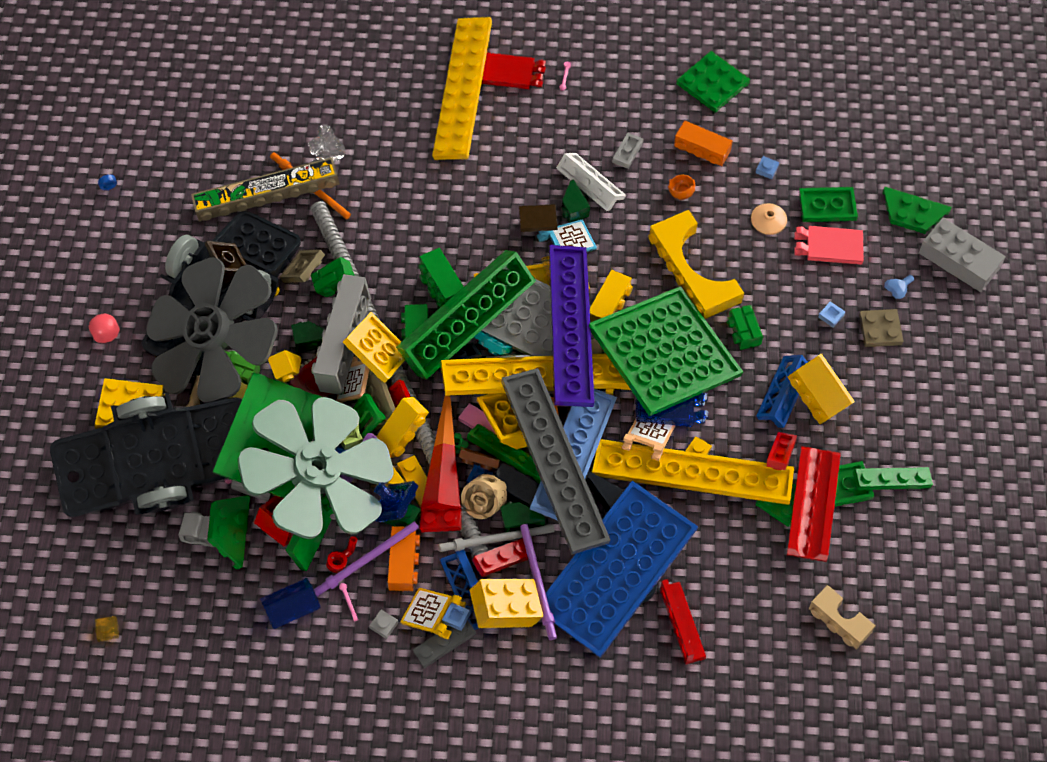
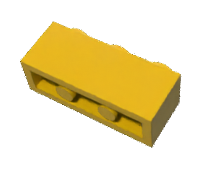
[590,269,633,323]
[376,397,429,458]

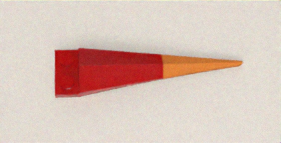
[420,395,462,532]

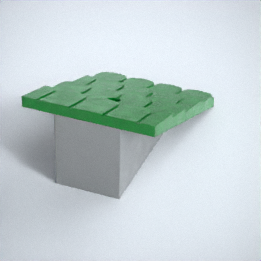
[213,372,321,502]

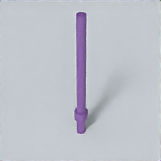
[313,521,419,597]
[520,524,557,640]

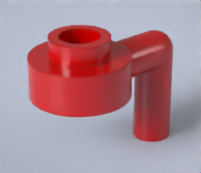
[326,536,358,573]

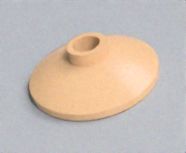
[751,203,787,235]

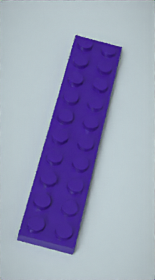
[549,245,595,407]

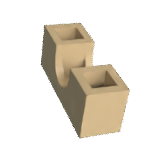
[809,585,876,649]

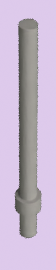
[438,525,554,552]

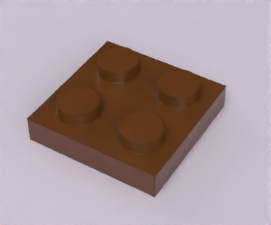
[458,447,499,470]

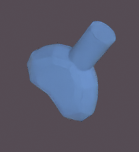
[884,275,914,299]

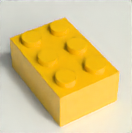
[470,579,543,628]

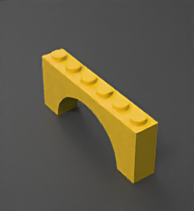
[648,210,744,319]

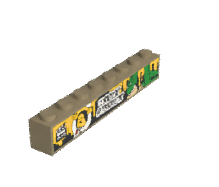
[191,158,340,221]

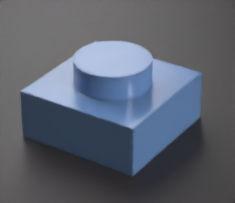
[755,156,779,179]
[442,603,471,631]

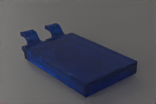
[635,393,709,427]

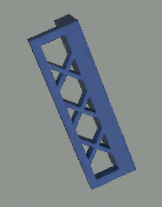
[756,355,808,428]
[440,550,479,630]

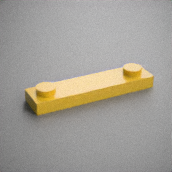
[397,455,427,509]

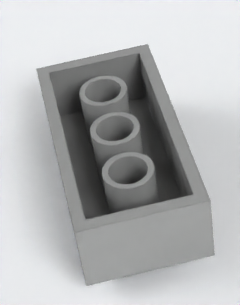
[919,218,1006,292]

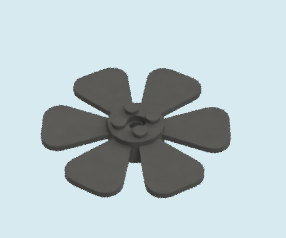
[146,257,278,403]

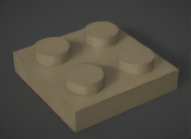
[279,250,325,282]
[859,309,904,347]

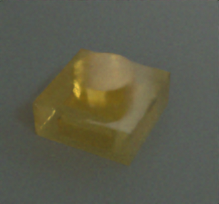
[95,616,119,642]

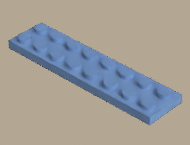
[530,389,617,520]

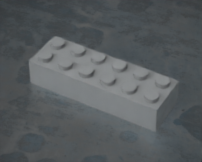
[312,274,371,395]

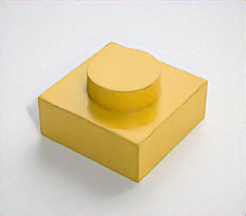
[685,436,712,455]

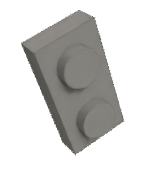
[612,133,644,169]

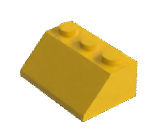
[787,354,855,424]
[477,393,527,450]

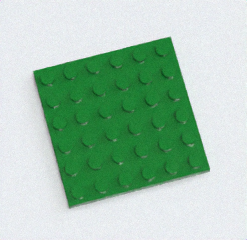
[588,286,743,416]

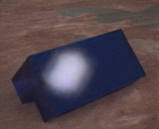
[260,578,321,630]

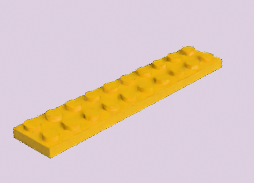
[432,17,492,160]
[441,353,629,396]
[592,439,794,505]

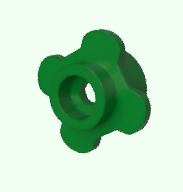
[454,433,468,455]

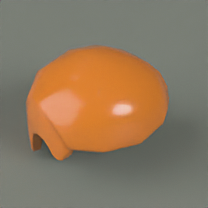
[668,174,696,200]

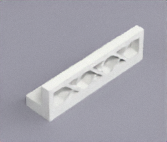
[556,153,626,211]

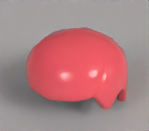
[88,313,120,343]

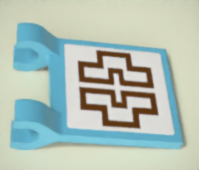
[537,219,597,260]

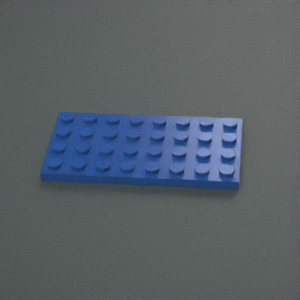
[546,481,698,658]

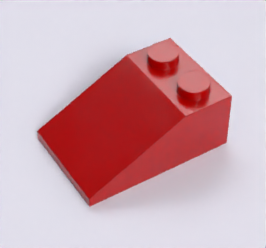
[254,486,296,547]

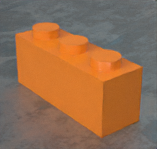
[674,120,733,166]
[388,526,420,591]

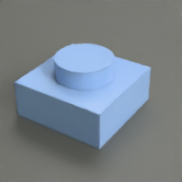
[818,302,845,328]

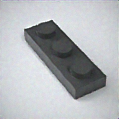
[413,620,476,669]

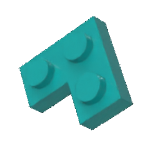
[474,331,513,356]

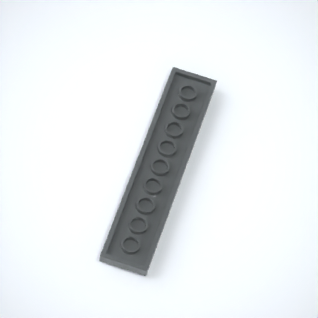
[501,368,610,555]

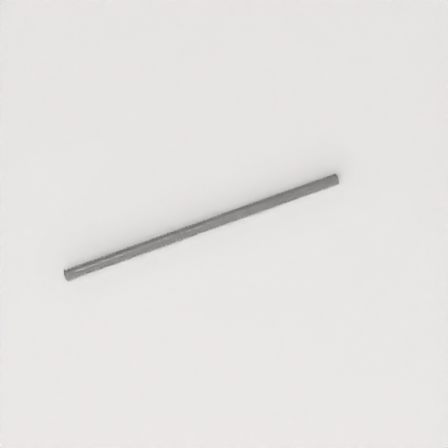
[310,201,489,558]

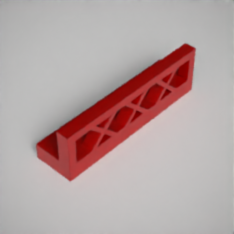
[660,579,706,664]

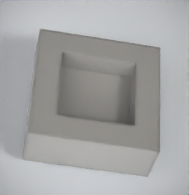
[369,610,398,639]

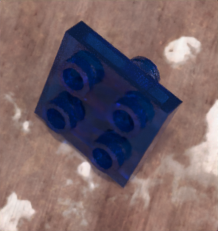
[374,481,419,522]

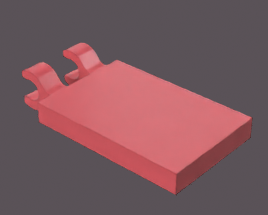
[794,226,864,265]

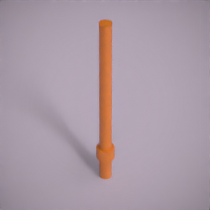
[270,152,351,219]

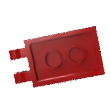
[481,52,546,89]

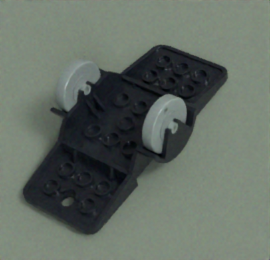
[142,211,301,377]
[50,392,242,517]

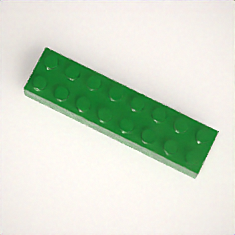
[396,250,536,379]

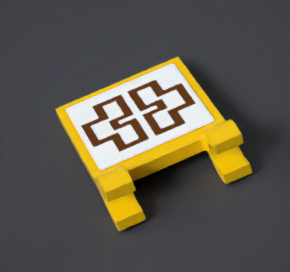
[400,588,466,639]

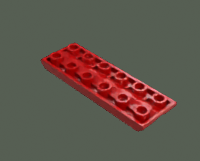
[786,446,841,562]

